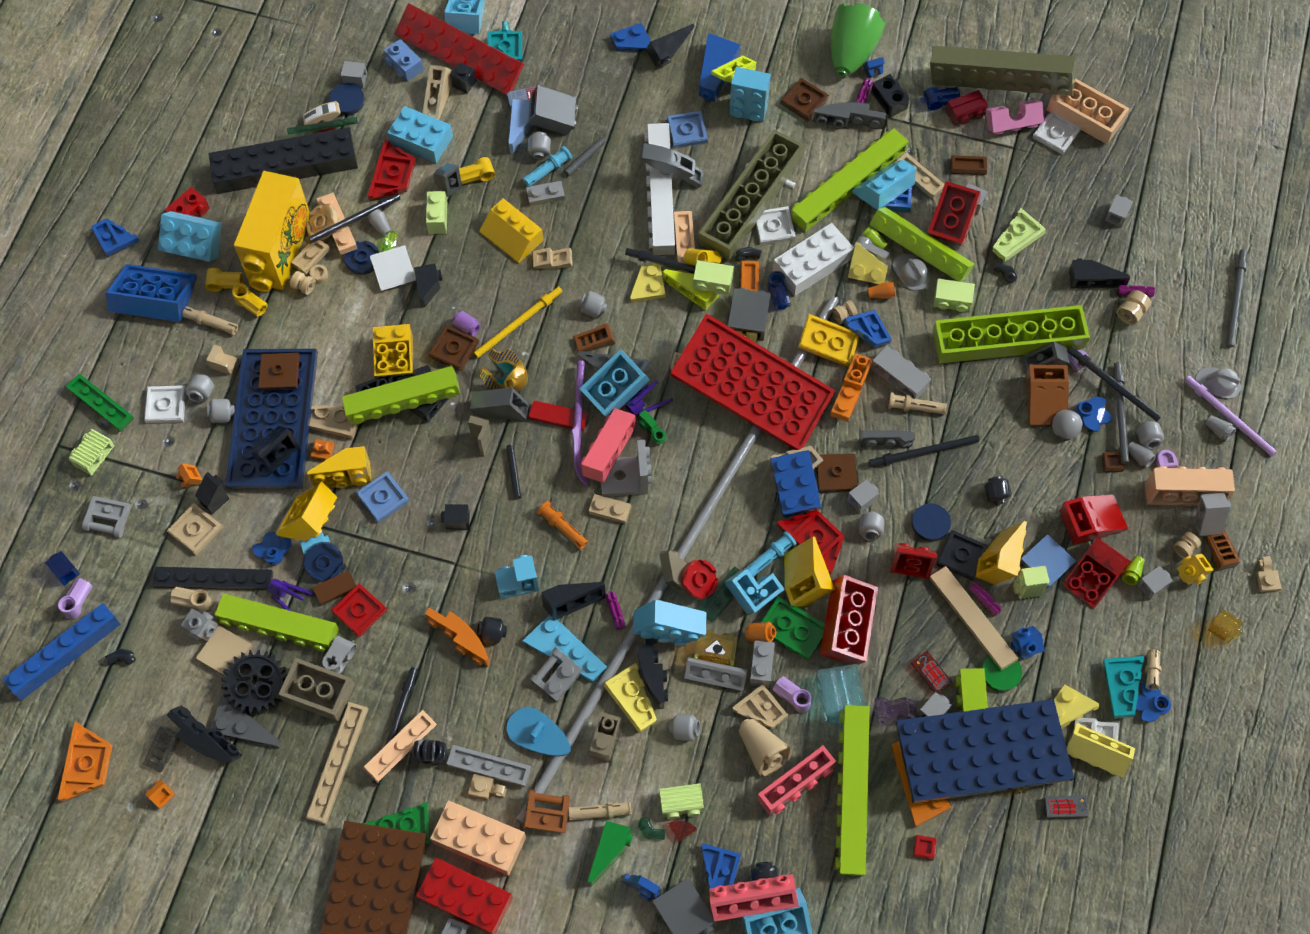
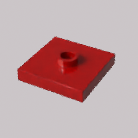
[330,583,387,638]

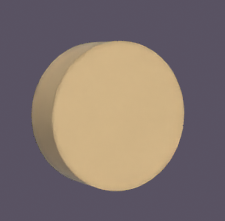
[309,264,329,283]

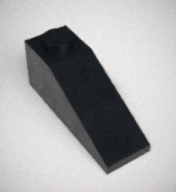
[646,24,695,67]
[1069,258,1130,288]
[541,582,606,621]

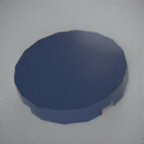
[329,83,365,115]
[344,241,379,275]
[912,503,951,542]
[304,542,343,581]

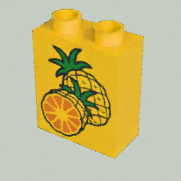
[234,171,310,292]

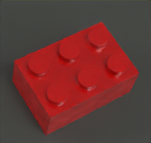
[928,181,981,247]

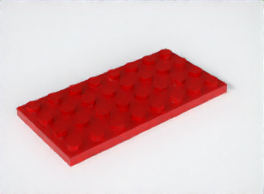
[669,313,835,450]

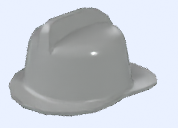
[893,254,930,291]
[1196,367,1241,399]

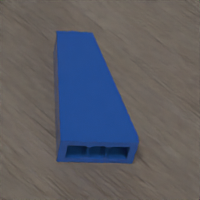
[699,33,740,102]

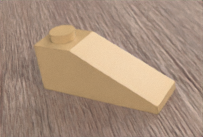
[422,65,453,120]

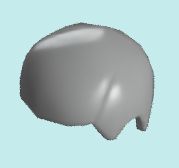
[1052,410,1083,439]

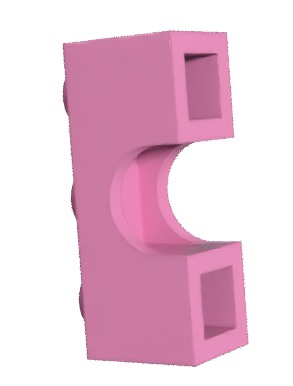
[986,99,1044,134]

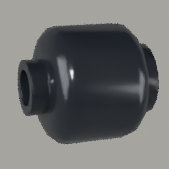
[984,476,1012,505]
[477,617,507,644]
[751,862,779,881]

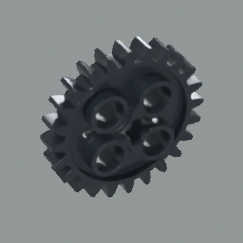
[221,650,288,715]

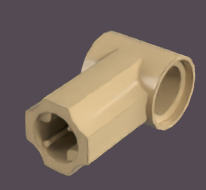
[170,587,213,613]

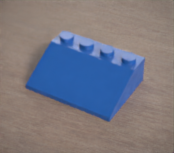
[106,264,197,322]

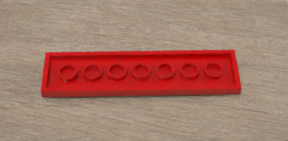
[394,3,525,95]

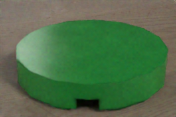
[982,656,1022,692]

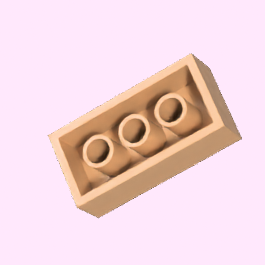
[1046,79,1130,144]
[1145,466,1235,506]
[430,800,526,876]

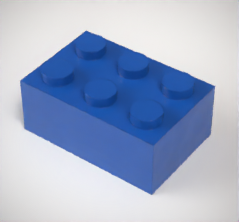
[771,450,822,518]

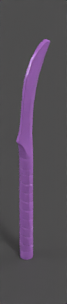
[571,360,589,486]

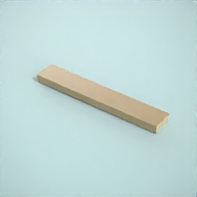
[930,566,1018,671]
[306,702,369,825]

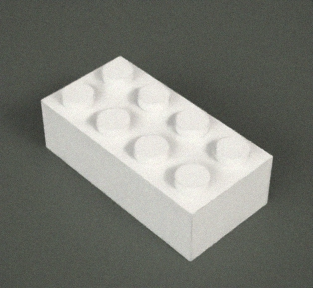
[773,223,854,296]

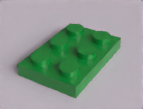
[761,596,825,661]

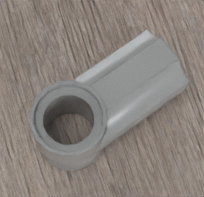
[853,236,889,264]

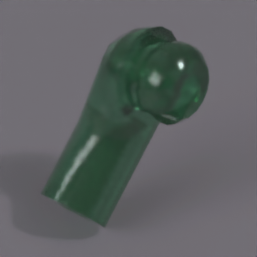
[638,817,666,840]

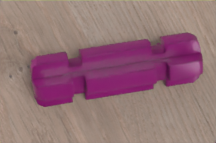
[855,78,873,103]
[1118,285,1155,297]
[969,582,1002,616]
[606,592,626,630]

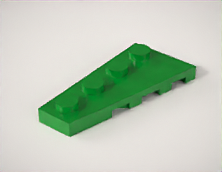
[363,802,430,845]

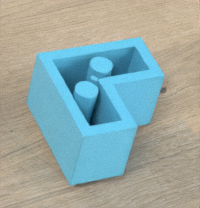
[495,555,539,599]
[724,569,784,614]

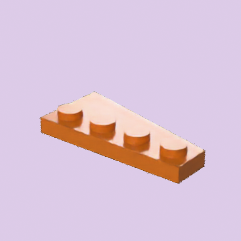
[891,741,951,828]

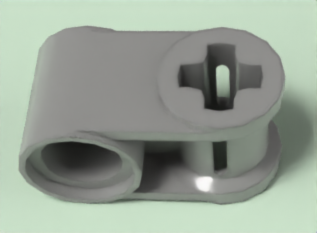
[322,636,357,674]

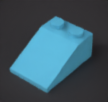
[445,0,485,35]

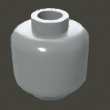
[527,132,551,160]
[579,291,607,318]
[186,374,214,403]
[206,399,234,423]
[1136,421,1164,450]
[859,511,885,541]
[669,714,700,741]

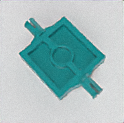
[488,21,523,62]

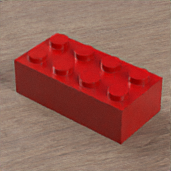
[820,575,878,667]
[416,858,513,934]

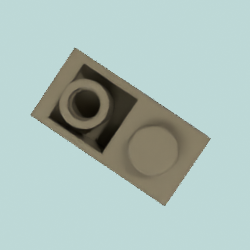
[659,550,689,593]
[589,712,621,762]

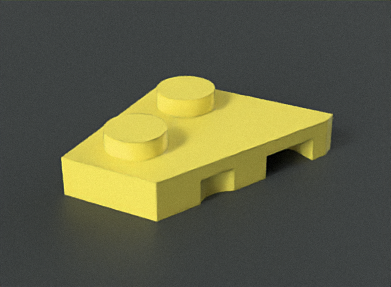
[848,242,888,284]
[630,263,666,303]
[1054,684,1099,729]

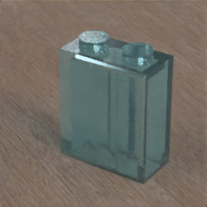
[816,664,866,724]

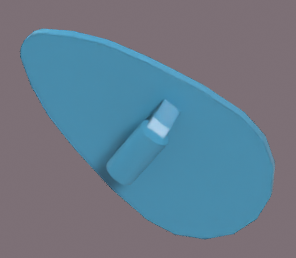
[507,707,571,756]

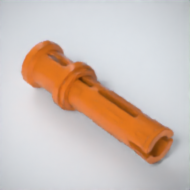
[537,501,589,550]

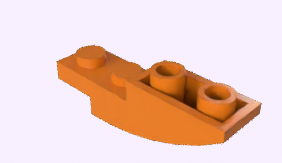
[830,353,873,422]
[425,607,490,667]

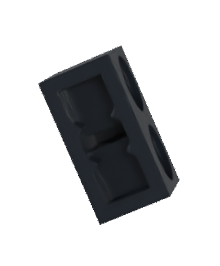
[871,74,910,118]

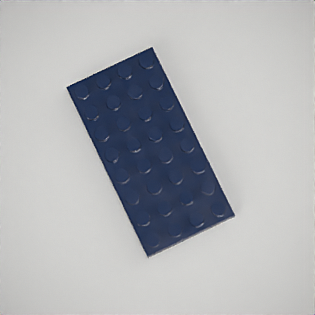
[225,349,318,489]
[895,699,1074,803]

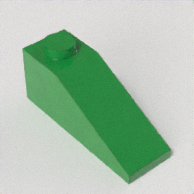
[588,820,633,886]

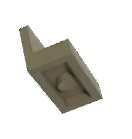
[468,416,492,456]

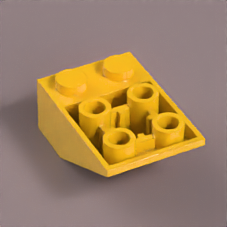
[372,324,413,377]
[307,446,372,488]
[975,521,1027,585]
[784,536,835,607]

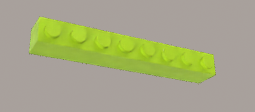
[791,128,909,232]
[835,705,870,876]

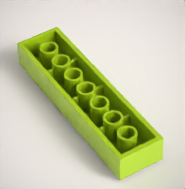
[932,305,1090,364]

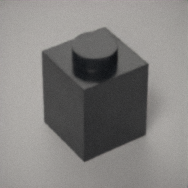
[451,62,476,94]
[441,504,470,530]

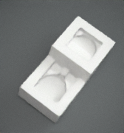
[1075,718,1119,741]

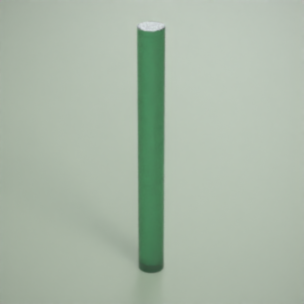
[287,117,358,135]

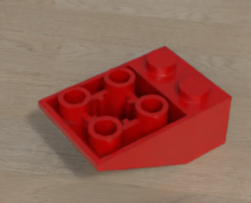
[1059,495,1128,545]
[1062,537,1131,609]

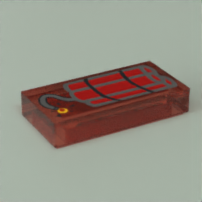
[911,651,952,694]

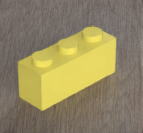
[1066,723,1135,778]

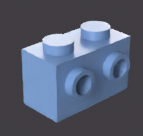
[384,39,424,82]

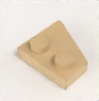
[732,684,788,729]

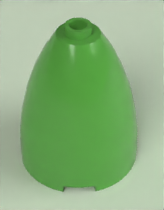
[830,3,886,77]

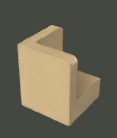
[206,345,238,375]

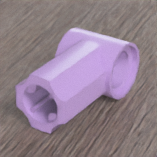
[58,578,93,620]
[773,676,811,713]

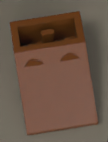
[1025,365,1069,426]

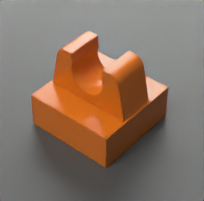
[311,439,335,461]
[176,463,202,488]
[145,779,175,809]

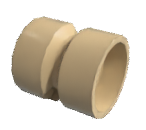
[1116,290,1151,325]

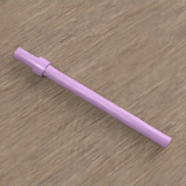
[1184,376,1277,457]

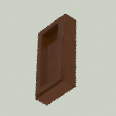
[950,155,987,175]
[313,570,356,606]

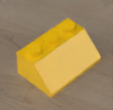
[479,198,544,264]
[276,481,337,541]

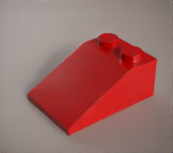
[890,543,937,579]

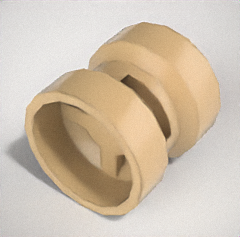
[290,271,316,295]
[832,300,858,324]
[1173,532,1201,559]

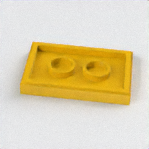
[797,314,859,367]

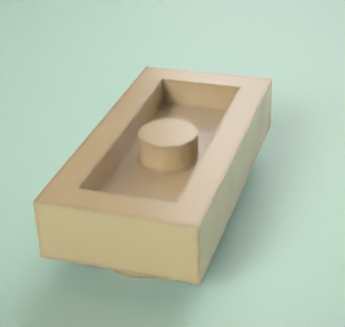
[291,240,330,275]
[589,494,631,524]

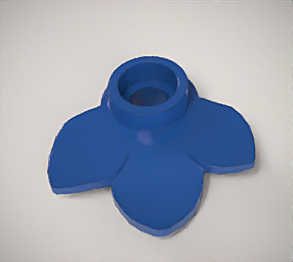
[1075,397,1113,432]
[252,531,291,565]
[1136,682,1171,722]

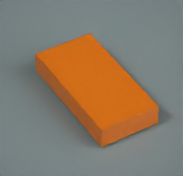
[740,261,759,291]

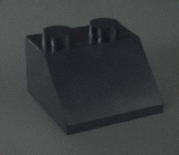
[251,425,299,473]

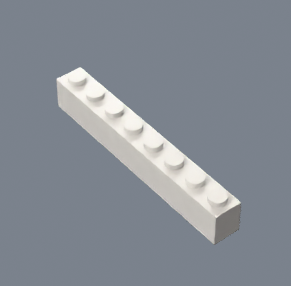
[644,123,675,255]

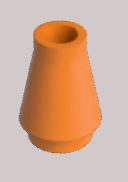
[868,281,895,299]

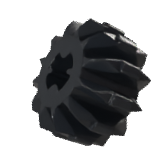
[412,739,447,765]

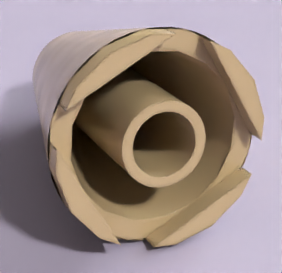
[739,719,792,776]

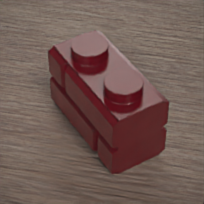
[945,90,988,125]

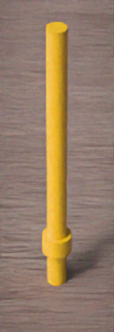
[473,286,563,358]

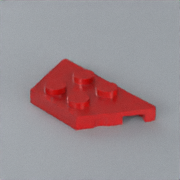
[367,139,416,200]
[776,510,845,575]

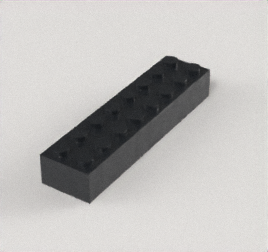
[208,127,358,194]

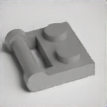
[82,496,132,538]
[530,647,583,701]

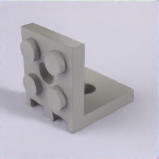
[601,440,652,497]

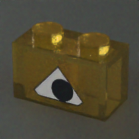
[694,630,738,666]

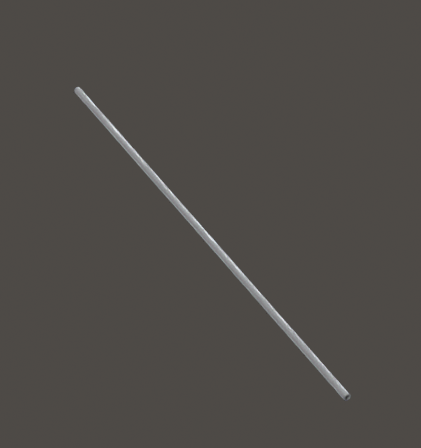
[516,296,839,824]

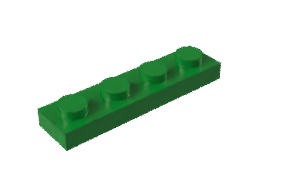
[66,373,134,432]

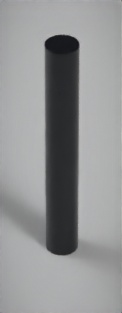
[506,445,522,500]

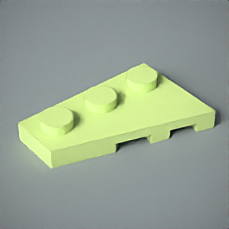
[993,208,1046,262]

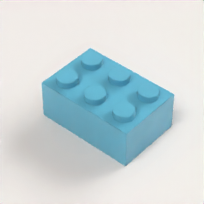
[729,67,771,122]
[387,106,453,164]
[158,211,222,262]
[579,349,650,417]
[633,600,706,647]

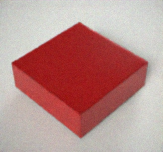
[913,835,937,860]

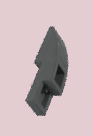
[813,102,886,129]
[640,143,704,189]

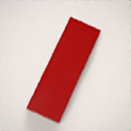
[529,400,589,432]

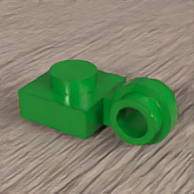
[637,410,666,444]

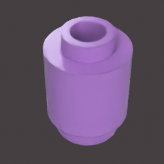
[452,311,481,336]

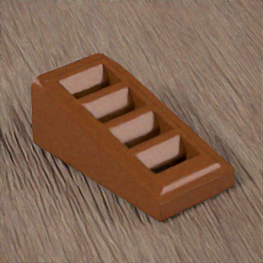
[573,323,616,353]
[1205,530,1240,570]

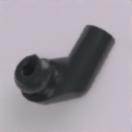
[735,247,762,261]
[994,262,1017,283]

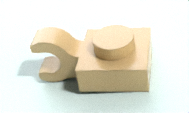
[1256,556,1282,593]
[468,774,507,800]

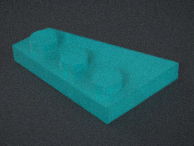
[1103,656,1144,719]

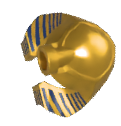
[478,349,528,392]

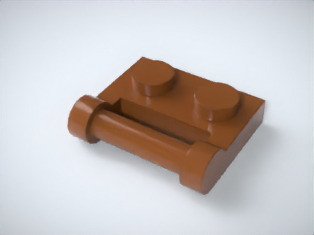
[523,790,570,833]

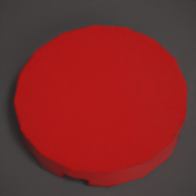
[681,560,718,599]

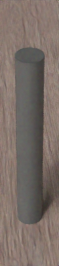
[564,137,606,176]

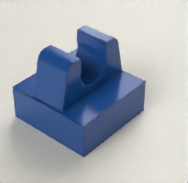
[863,57,885,77]

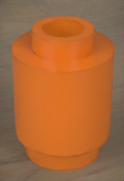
[745,622,776,643]

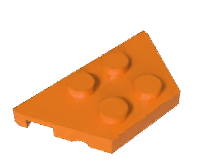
[58,722,113,802]

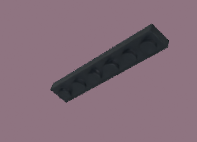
[152,567,274,591]

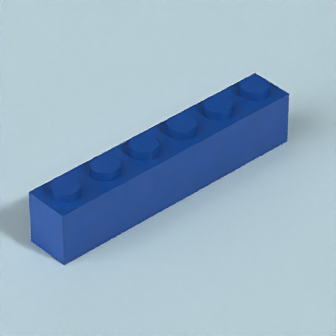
[3,603,121,701]

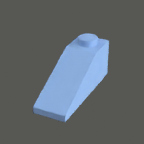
[509,99,533,154]

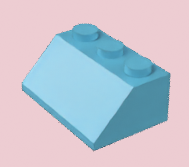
[852,160,917,210]
[741,888,812,934]

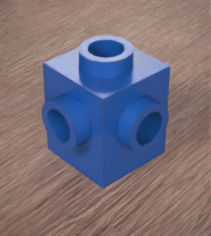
[1011,626,1045,659]

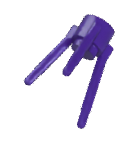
[625,380,673,415]
[267,578,315,611]

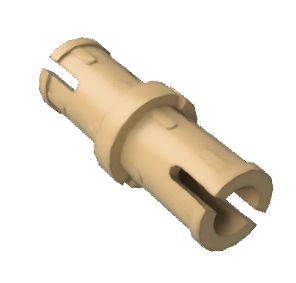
[1145,649,1162,690]

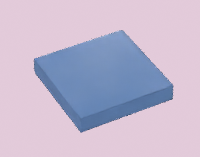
[667,111,708,149]
[355,471,410,523]
[1020,534,1076,588]

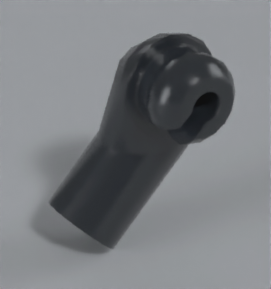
[105,649,136,665]

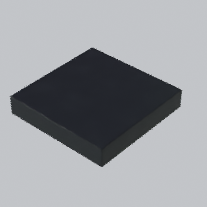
[936,530,988,581]

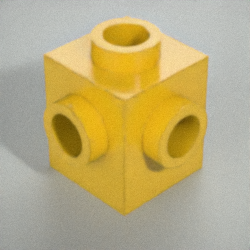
[1176,554,1213,585]

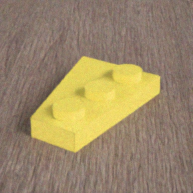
[603,663,657,733]

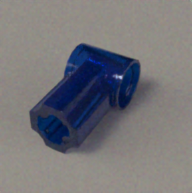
[923,87,960,111]
[767,271,790,310]

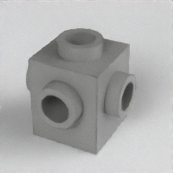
[181,608,219,641]

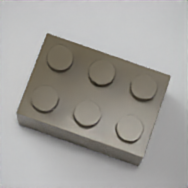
[278,658,355,722]

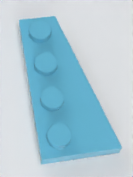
[522,615,607,683]

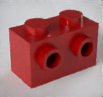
[165,187,210,218]

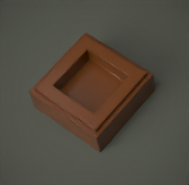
[1101,452,1125,472]

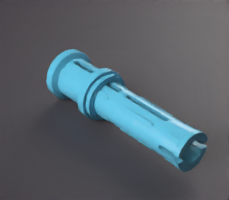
[523,146,572,187]
[743,531,797,577]

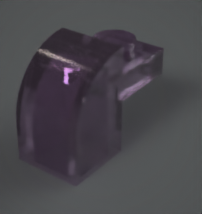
[874,697,917,725]

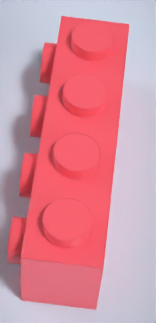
[580,408,636,483]
[757,745,836,816]
[709,874,799,922]

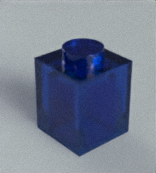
[45,551,80,586]

